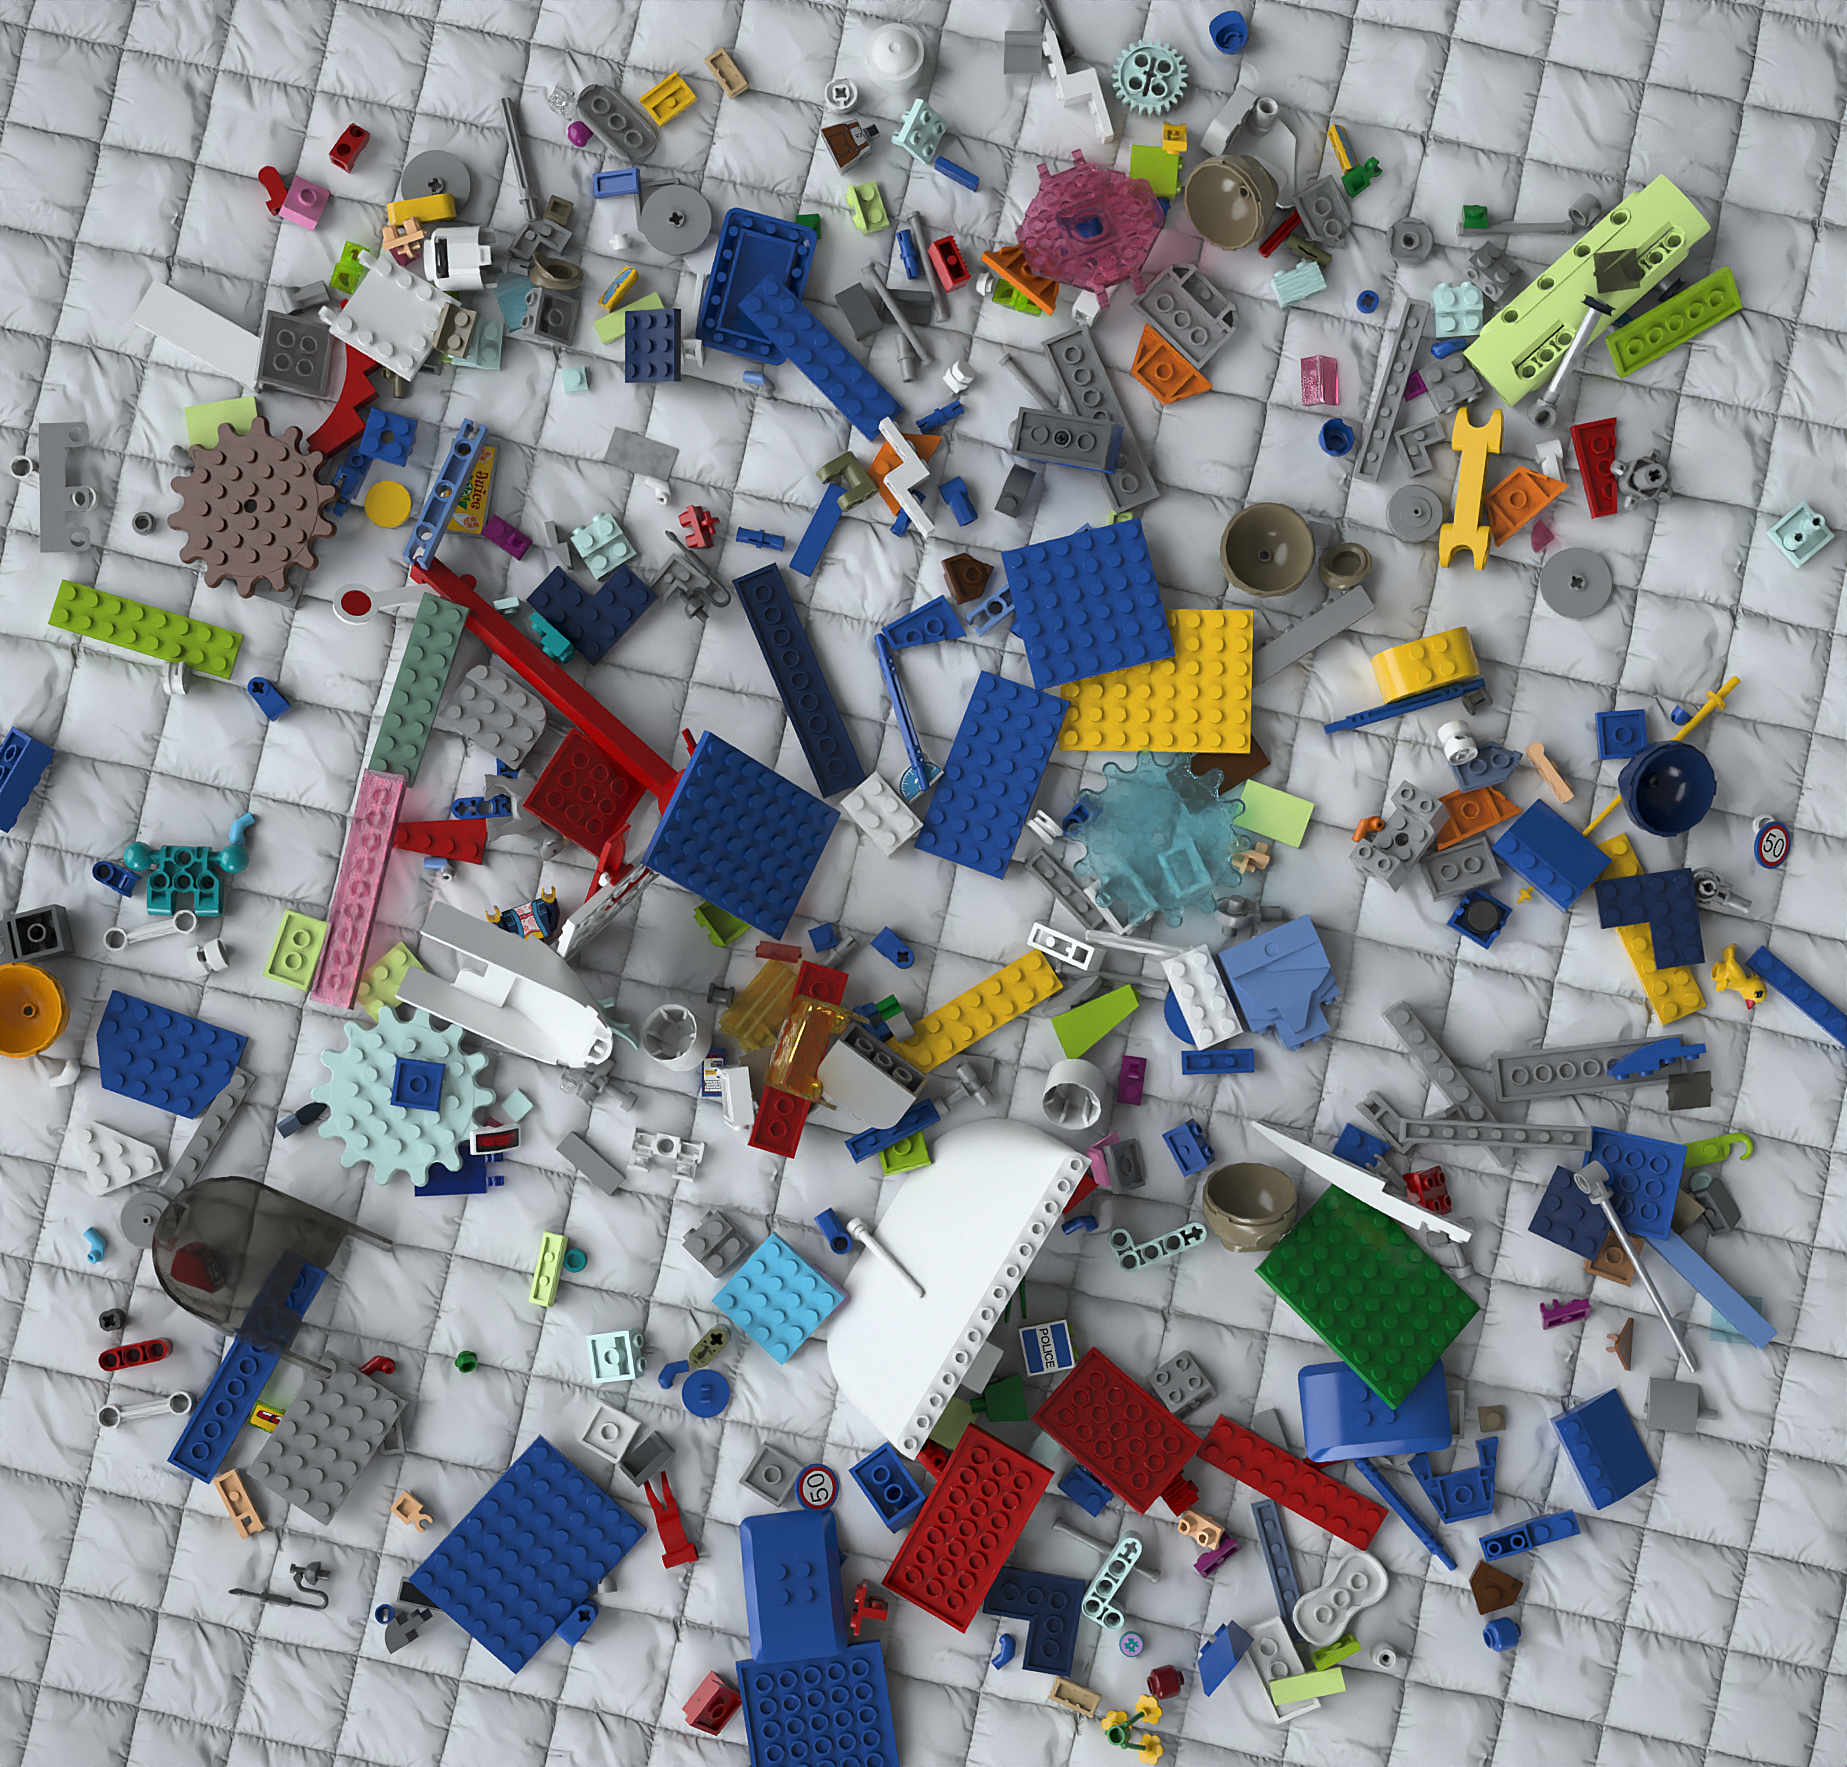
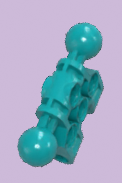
[123,841,249,917]

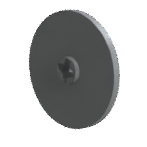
[401,150,471,222]
[641,185,712,256]
[1540,548,1612,619]

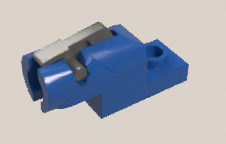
[323,446,374,518]

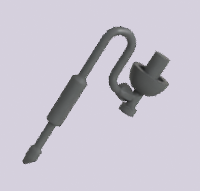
[665,530,731,623]
[228,1561,331,1611]

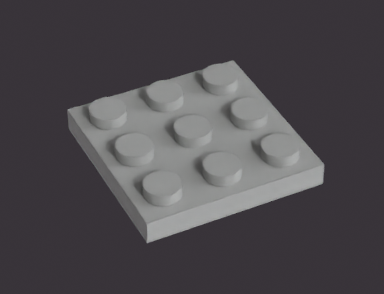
[254,309,334,397]

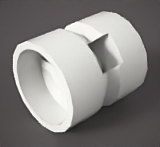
[1438,720,1478,765]
[186,938,230,978]

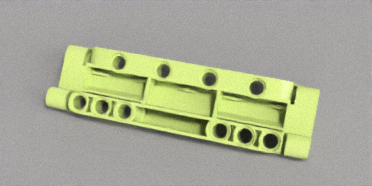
[1461,174,1711,408]

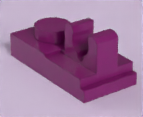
[480,514,533,561]
[1116,1055,1147,1106]
[1540,1299,1590,1330]
[1193,1531,1242,1579]

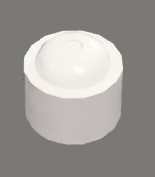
[865,23,924,93]
[641,1004,711,1071]
[1041,1059,1106,1131]

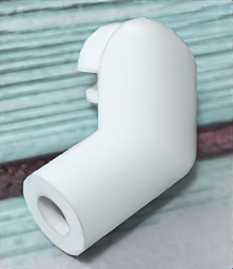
[644,474,672,506]
[49,1059,81,1088]

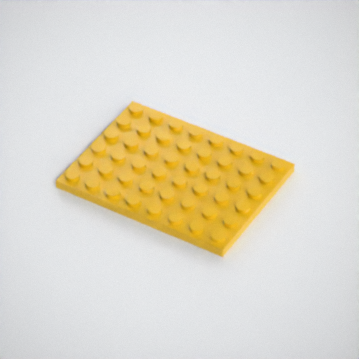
[1059,609,1254,754]

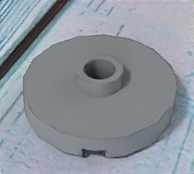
[1385,217,1433,265]

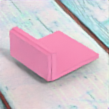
[279,175,330,231]
[1086,1131,1120,1187]

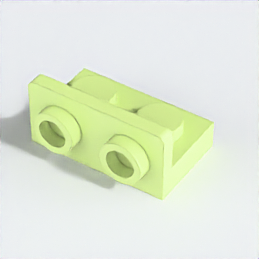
[845,180,890,235]

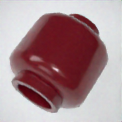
[1147,1664,1184,1700]

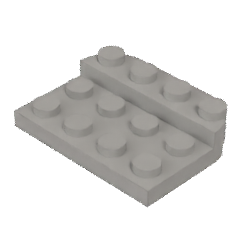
[1131,263,1238,371]
[439,665,548,771]

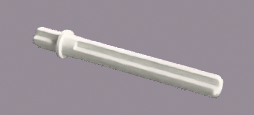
[1085,929,1213,959]

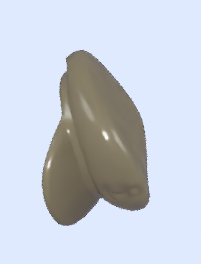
[529,251,584,290]
[1318,542,1372,590]

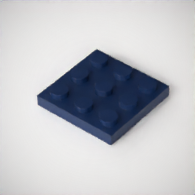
[625,308,681,383]
[1528,1165,1626,1262]

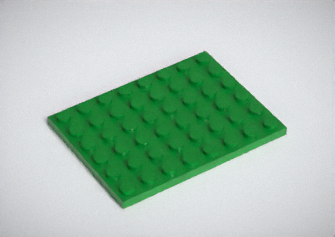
[1254,1183,1481,1410]

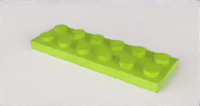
[1605,265,1742,379]

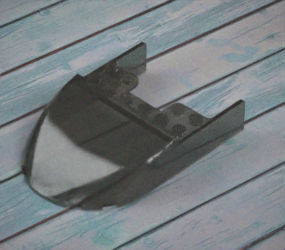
[152,1176,393,1380]

